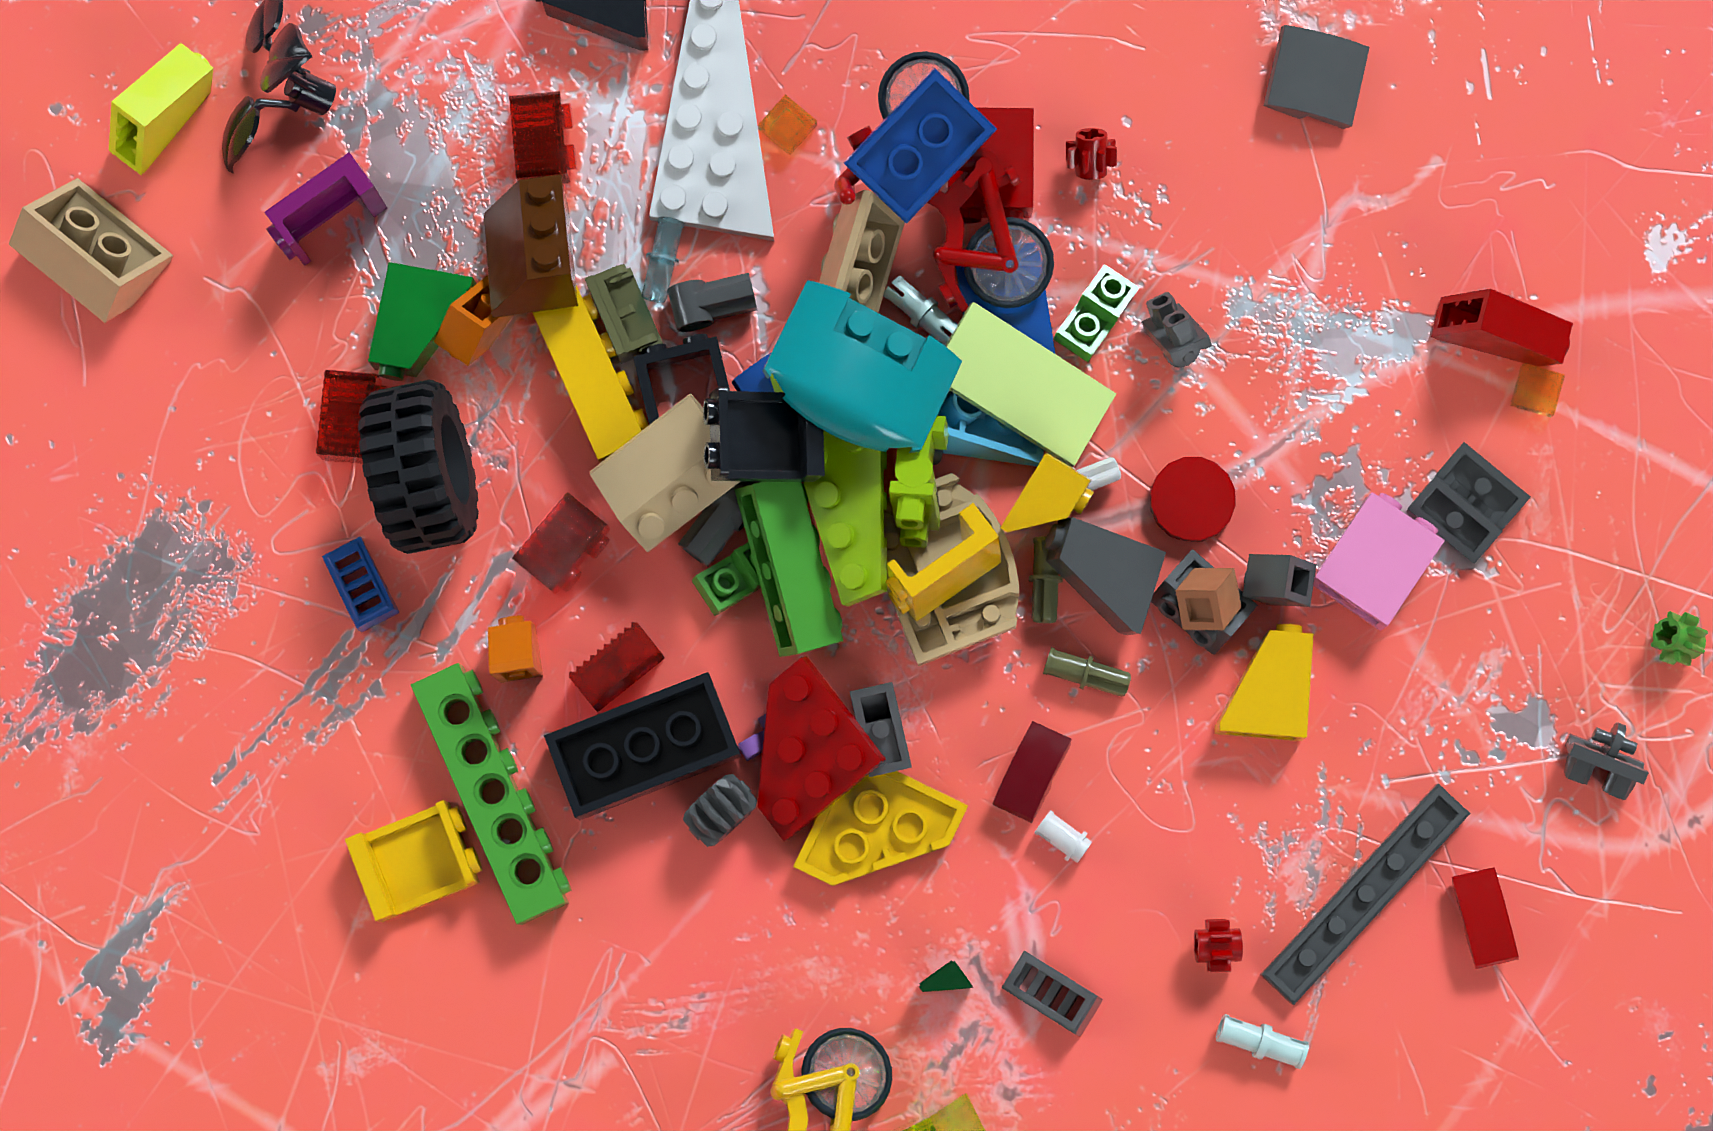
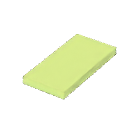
[945,302,1117,467]

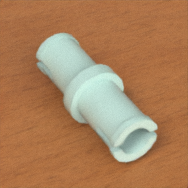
[883,275,958,345]
[1216,1014,1309,1069]

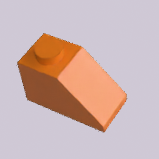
[434,275,514,366]
[488,615,543,683]

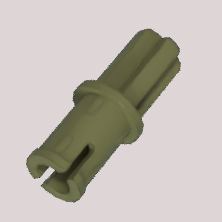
[1028,536,1063,624]
[1043,647,1131,697]

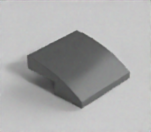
[1263,25,1370,129]
[1407,442,1531,564]

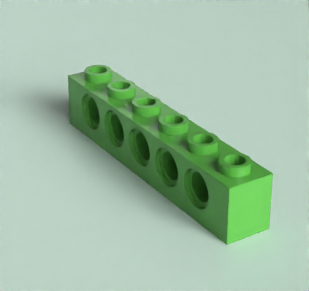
[410,663,572,925]

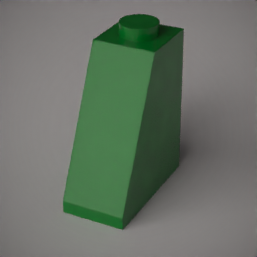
[368,262,476,381]

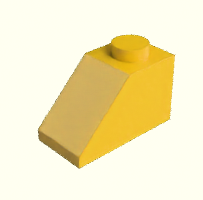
[1000,453,1094,533]

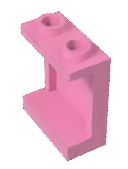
[1313,492,1445,631]

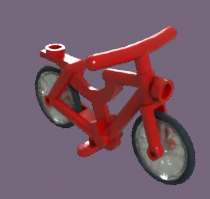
[834,51,1054,312]

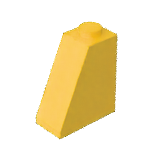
[1214,624,1314,741]

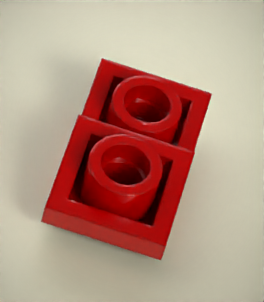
[1452,867,1519,969]

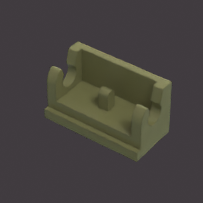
[584,264,663,364]

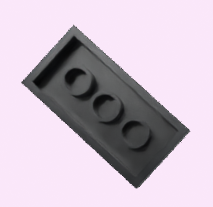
[544,672,742,821]

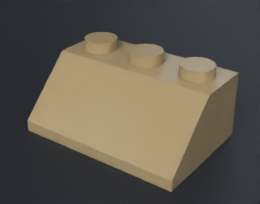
[8,178,173,323]
[819,190,905,313]
[589,393,740,553]

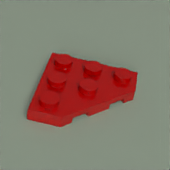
[757,656,886,841]

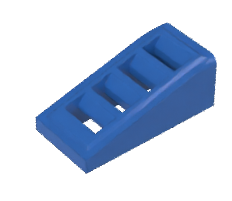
[322,537,400,633]

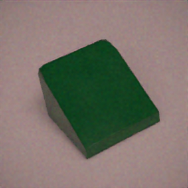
[918,960,973,992]

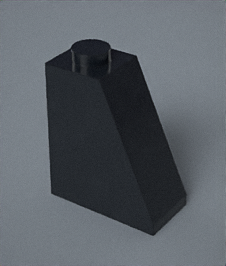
[536,0,649,51]

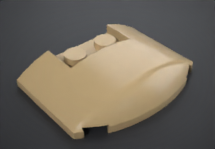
[884,473,1019,666]

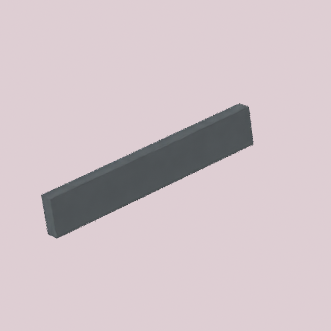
[1260,784,1471,1005]

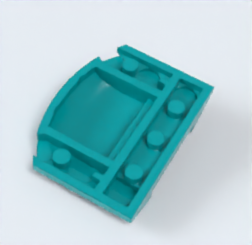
[763,280,962,453]

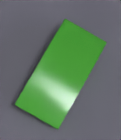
[1053,264,1140,362]
[692,542,761,616]

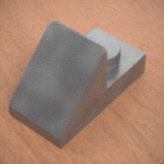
[850,682,912,777]

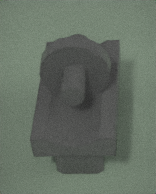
[1141,292,1212,368]
[1564,722,1649,800]

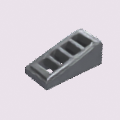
[1002,950,1103,1036]

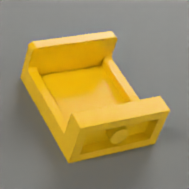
[885,503,1001,622]
[345,800,483,922]

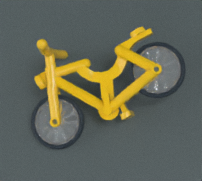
[770,1028,893,1131]

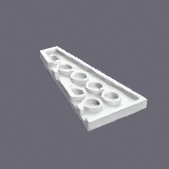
[649,0,775,241]

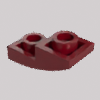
[993,721,1072,823]

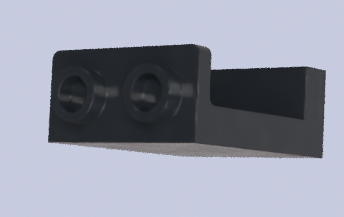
[703,387,825,482]

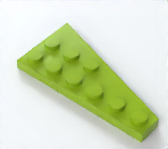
[770,374,887,607]

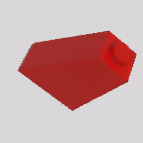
[1431,288,1573,367]

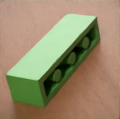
[735,482,843,657]

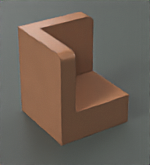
[1175,568,1241,630]

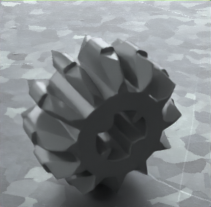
[683,774,757,847]

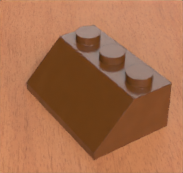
[484,174,578,318]

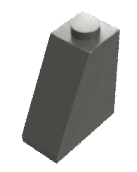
[1045,517,1166,635]

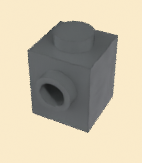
[1243,554,1317,607]

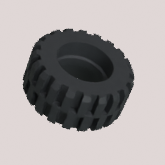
[358,379,479,554]

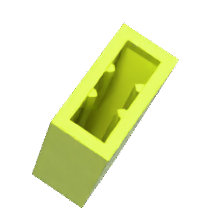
[108,43,214,175]

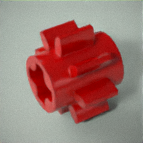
[1066,128,1117,180]
[1194,919,1243,972]

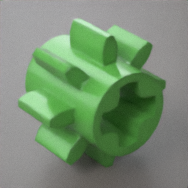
[1651,611,1708,666]

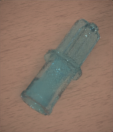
[642,216,685,303]

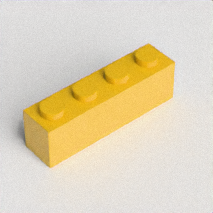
[532,285,649,463]

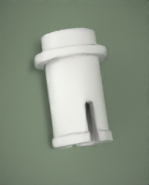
[1034,810,1092,863]

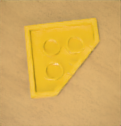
[793,771,968,886]

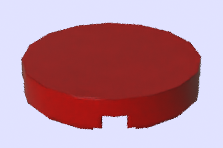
[1150,457,1236,542]

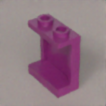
[264,152,387,266]

